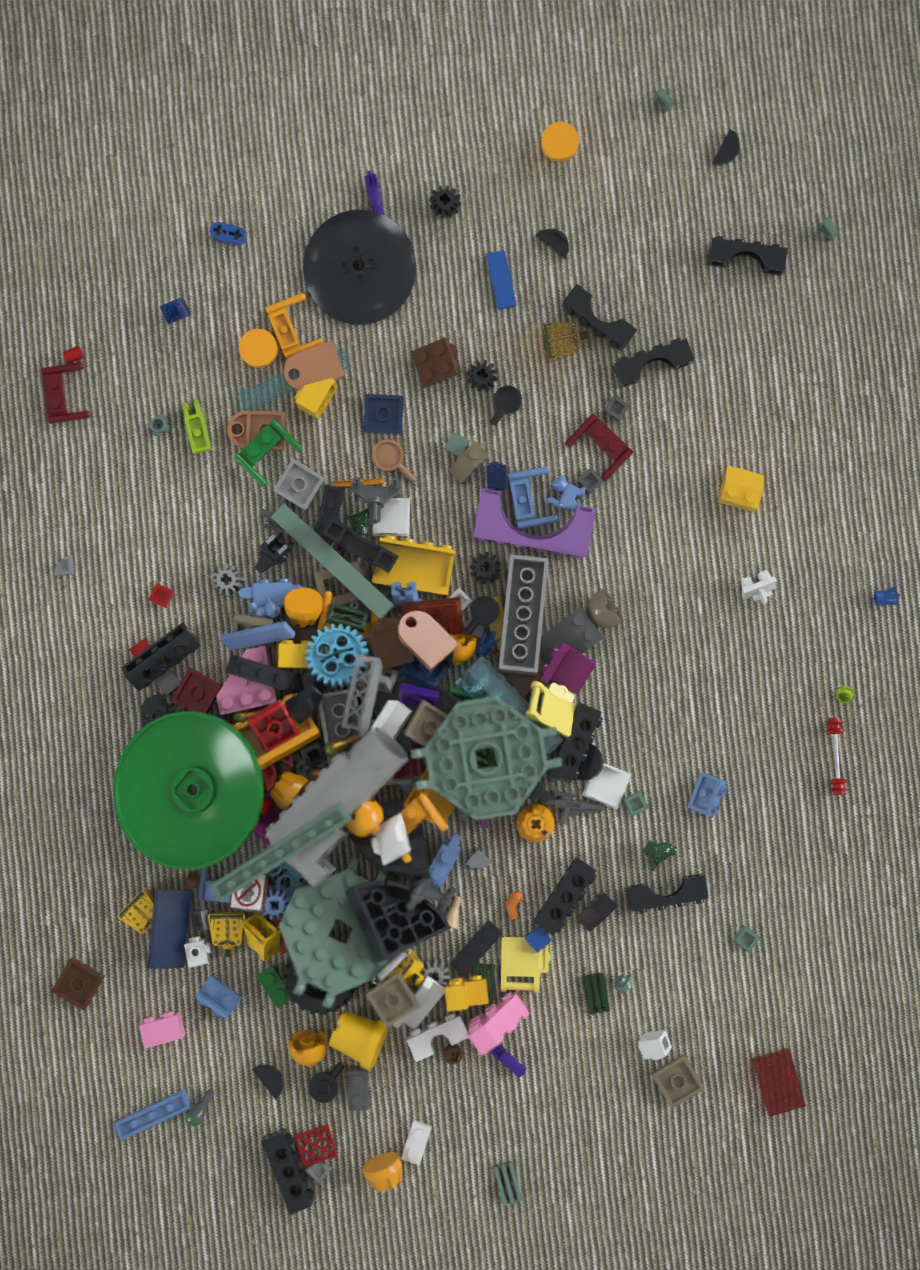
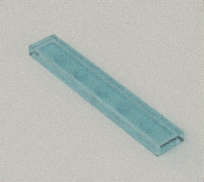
[238,349,351,411]

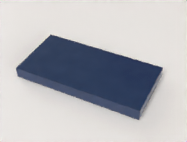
[147,889,192,969]

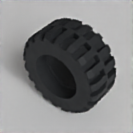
[283,938,357,1015]

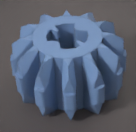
[263,886,291,919]

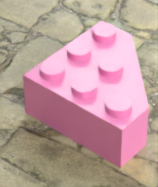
[216,646,279,715]
[468,991,529,1056]

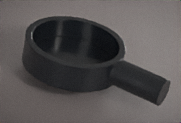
[490,385,522,426]
[464,596,500,635]
[308,1062,345,1103]

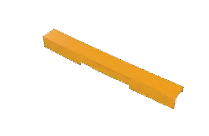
[334,478,385,487]

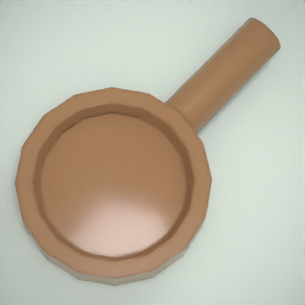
[372,439,417,484]

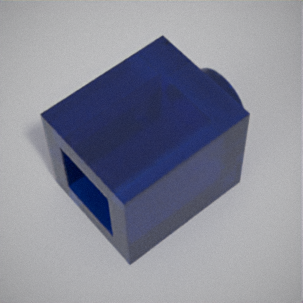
[160,297,191,325]
[486,462,507,491]

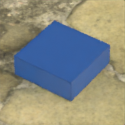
[525,926,552,953]

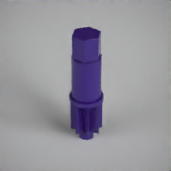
[364,170,384,215]
[489,1044,527,1078]

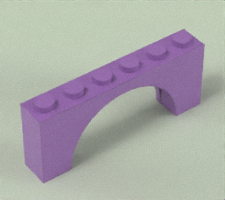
[473,488,596,559]

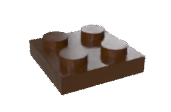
[411,338,459,388]
[51,957,105,1011]

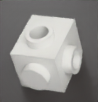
[184,936,212,967]
[638,1030,672,1060]

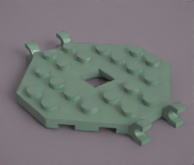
[411,696,562,820]
[278,857,394,1009]

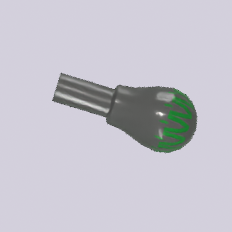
[186,1090,214,1126]

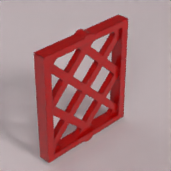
[295,1125,338,1167]

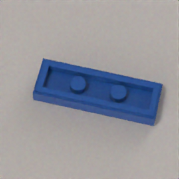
[486,250,517,310]

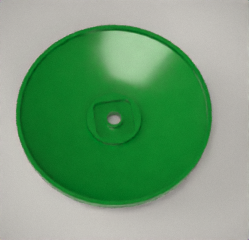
[113,711,263,870]

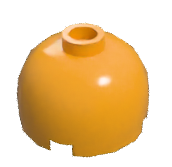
[451,632,477,665]
[345,798,384,837]
[288,1029,328,1067]

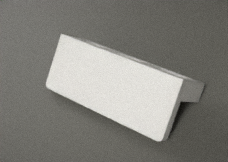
[371,700,413,740]
[392,976,445,1030]

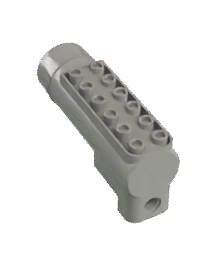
[265,726,408,888]

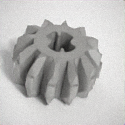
[211,564,244,597]
[420,958,450,986]

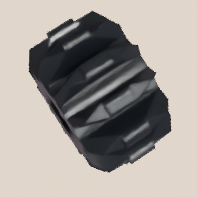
[429,185,461,219]
[466,360,498,393]
[469,552,502,585]

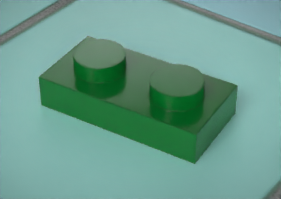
[256,964,291,1008]

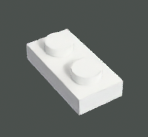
[401,1120,432,1165]

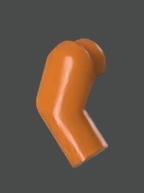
[505,891,523,920]

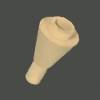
[445,896,462,932]

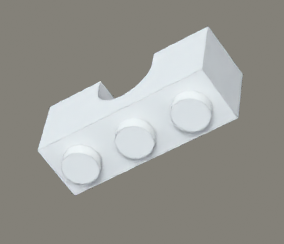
[406,1012,469,1062]

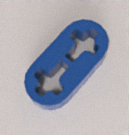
[210,222,246,246]

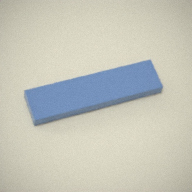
[220,621,295,651]
[113,1089,192,1141]

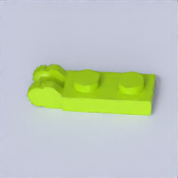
[182,399,212,455]

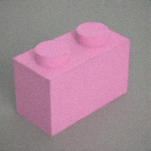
[139,1011,185,1049]

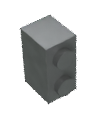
[348,1066,369,1111]

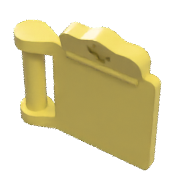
[525,681,575,737]
[501,937,551,993]

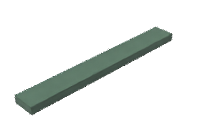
[271,503,394,619]
[209,802,352,902]

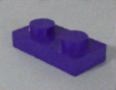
[398,682,440,708]

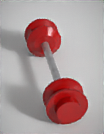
[825,717,849,795]

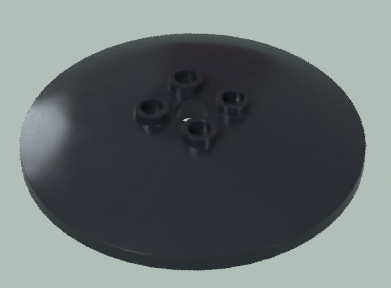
[303,209,417,325]

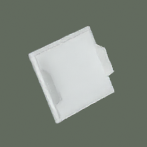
[372,498,410,536]
[582,763,631,809]
[371,813,411,866]

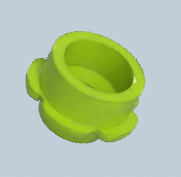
[836,686,855,703]

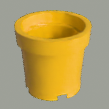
[329,1010,390,1071]

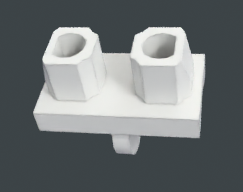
[741,570,777,604]

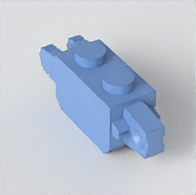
[238,579,307,607]
[428,833,462,890]

